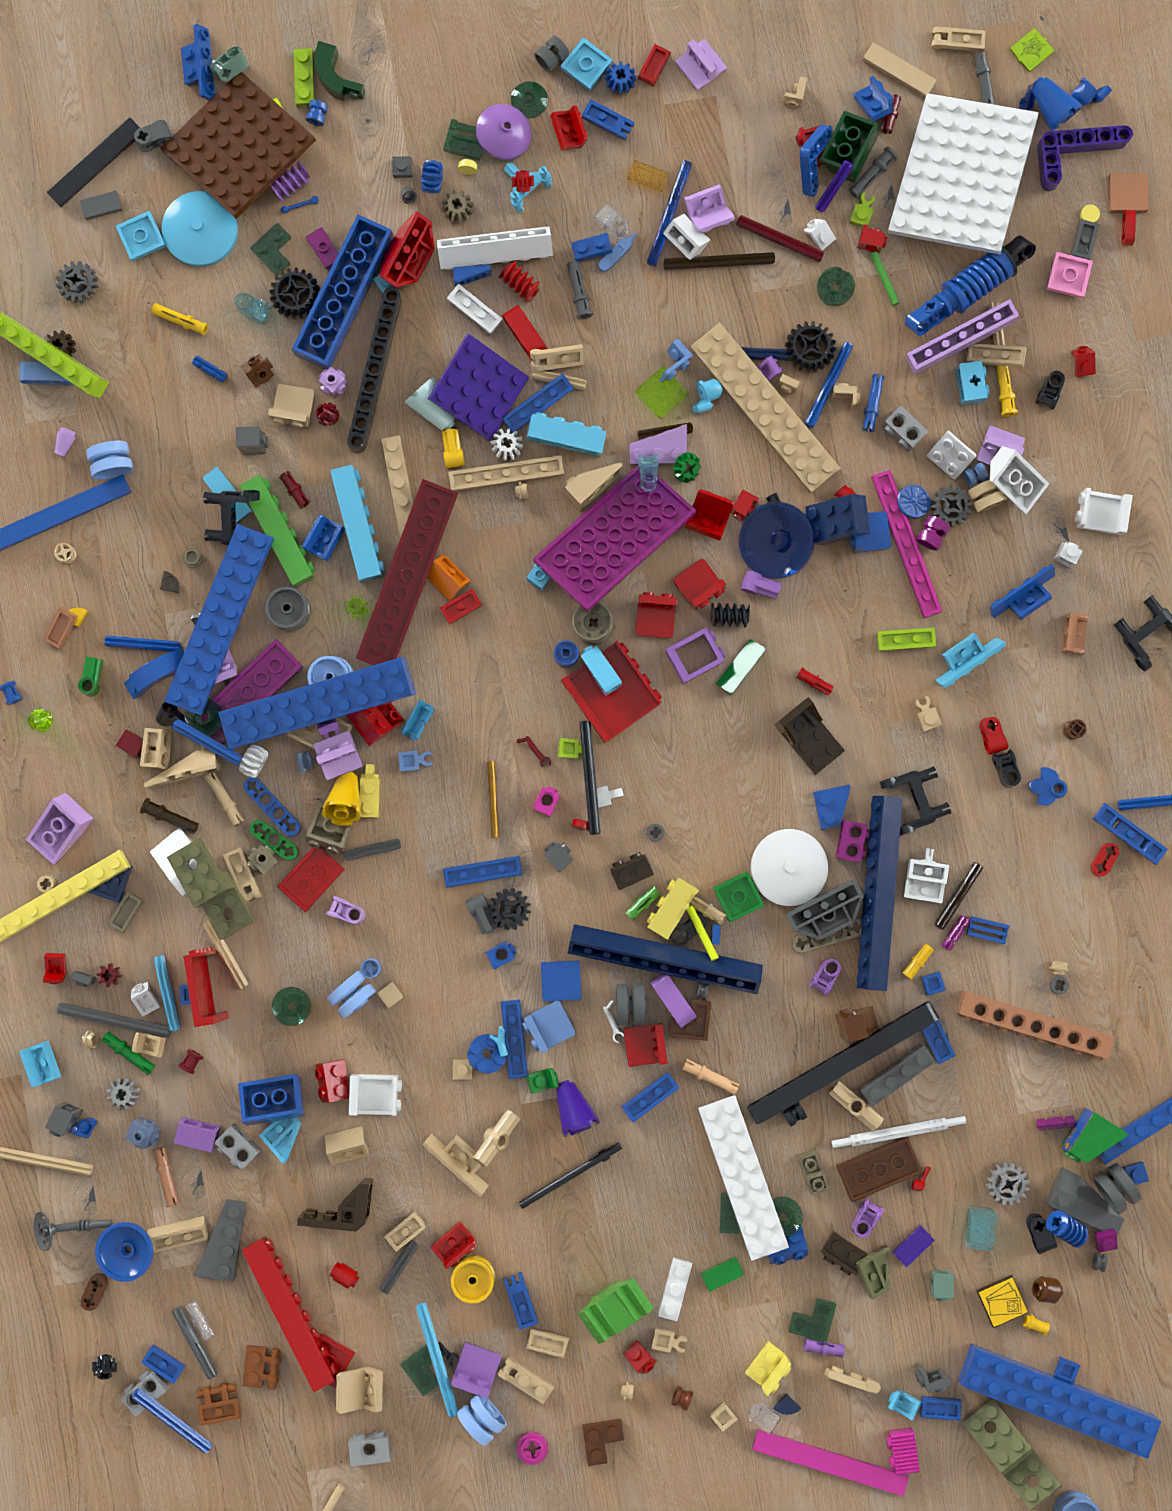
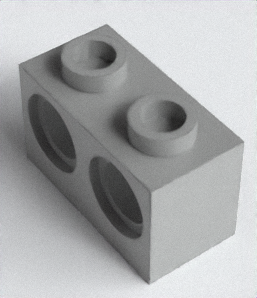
[882,405,928,451]
[214,1123,262,1170]
[121,1370,170,1417]

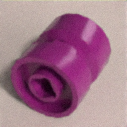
[916,516,950,551]

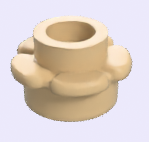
[515,482,528,501]
[1049,961,1069,975]
[82,1030,99,1050]
[620,1382,634,1402]

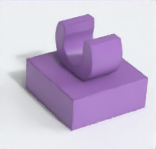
[757,356,783,382]
[317,719,339,739]

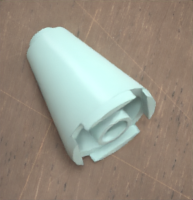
[405,377,456,431]

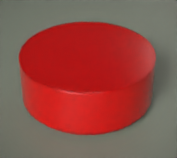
[571,819,589,831]

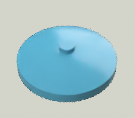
[162,191,238,267]

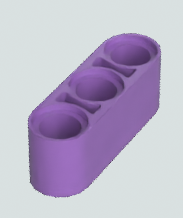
[650,974,697,1028]

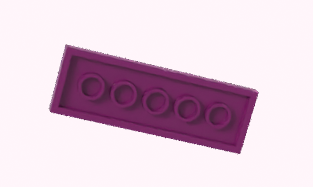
[193,639,303,744]

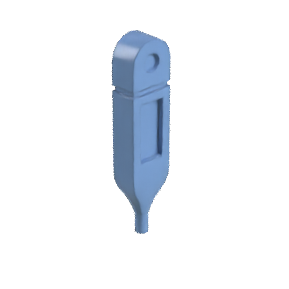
[599,232,638,272]

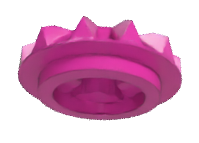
[517,1432,548,1465]

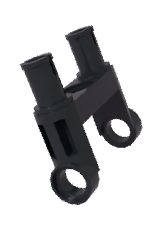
[203,490,260,545]
[1113,595,1172,672]
[879,766,951,836]

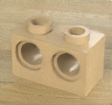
[140,728,173,770]

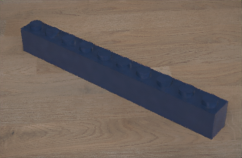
[856,796,903,991]
[567,924,763,994]

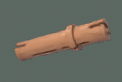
[153,1147,179,1207]

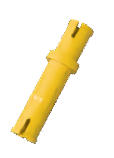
[151,303,208,335]

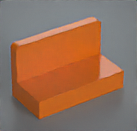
[427,554,471,601]

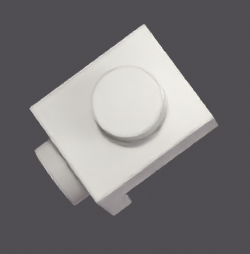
[803,219,836,251]

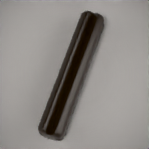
[637,422,693,440]

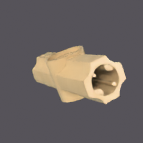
[828,1080,884,1132]
[473,1110,520,1168]

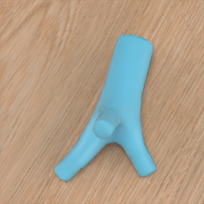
[489,1026,508,1057]

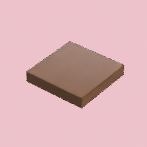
[1109,173,1148,213]

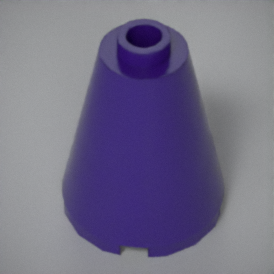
[556,1080,600,1137]

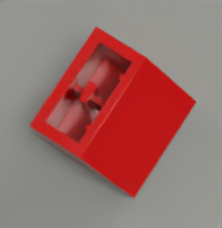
[347,703,405,746]

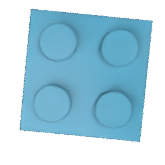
[560,37,613,91]
[116,211,166,262]

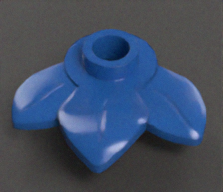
[1028,767,1067,806]

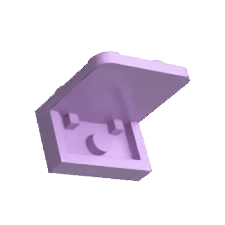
[684,185,735,232]

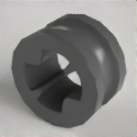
[647,824,664,841]
[1050,977,1069,994]
[696,982,709,1000]
[1092,1252,1108,1272]

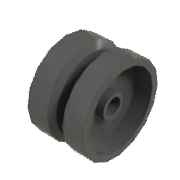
[265,586,311,632]
[616,984,646,1027]
[1093,1163,1142,1214]

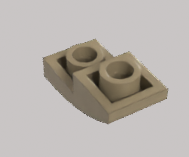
[797,1149,830,1196]

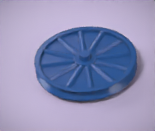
[897,484,930,518]

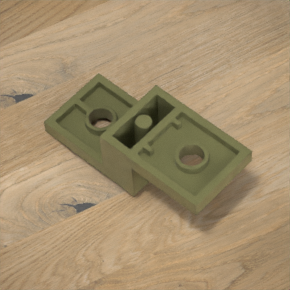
[167,838,255,940]
[963,1399,1062,1511]

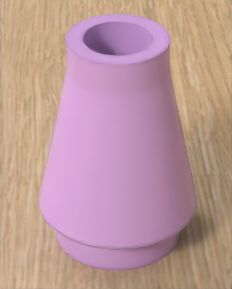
[54,427,76,457]

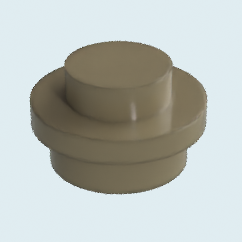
[183,548,203,567]

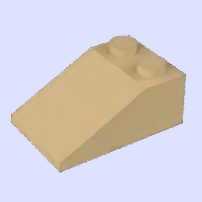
[565,463,623,512]

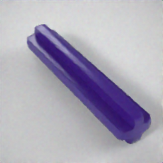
[815,161,853,212]

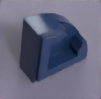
[773,1393,801,1415]

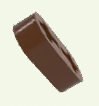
[81,1273,108,1311]

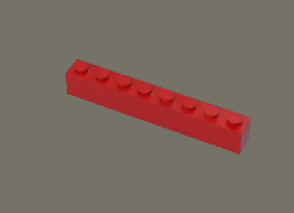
[242,1236,338,1392]

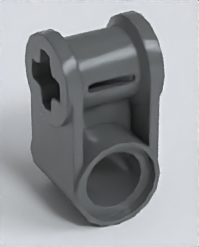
[134,120,173,152]

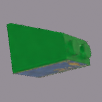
[1060,1108,1128,1163]

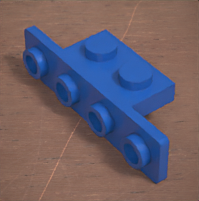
[181,23,215,100]
[990,564,1055,620]

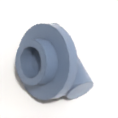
[295,751,314,773]

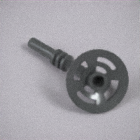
[34,1212,113,1251]

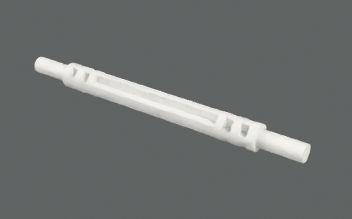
[831,1116,966,1148]

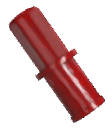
[796,667,834,696]

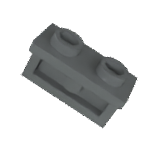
[914,1363,951,1393]

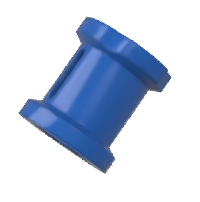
[0,681,23,705]

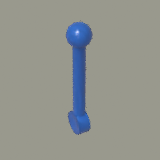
[281,196,319,214]

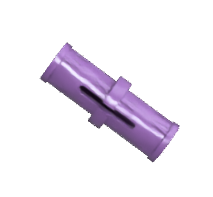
[803,1338,845,1358]

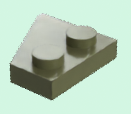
[855,1245,890,1300]

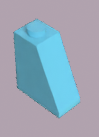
[581,645,622,696]

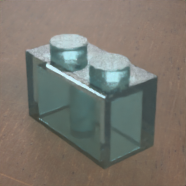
[965,1206,998,1251]

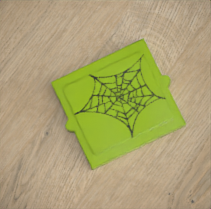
[1009,28,1055,72]

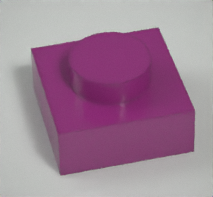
[1095,1229,1118,1253]

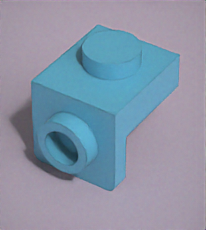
[888,1390,922,1420]

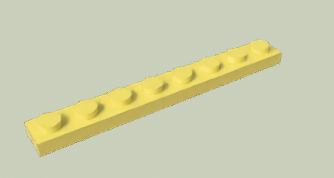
[0,850,130,943]

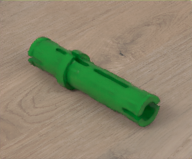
[101,1031,156,1075]

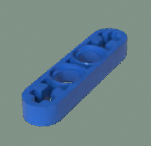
[243,777,301,836]

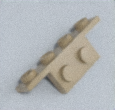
[422,1133,489,1197]

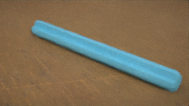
[416,1302,458,1417]

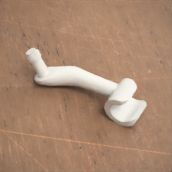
[604,1000,624,1043]

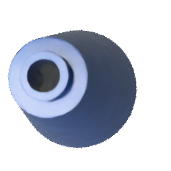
[1032,76,1083,131]

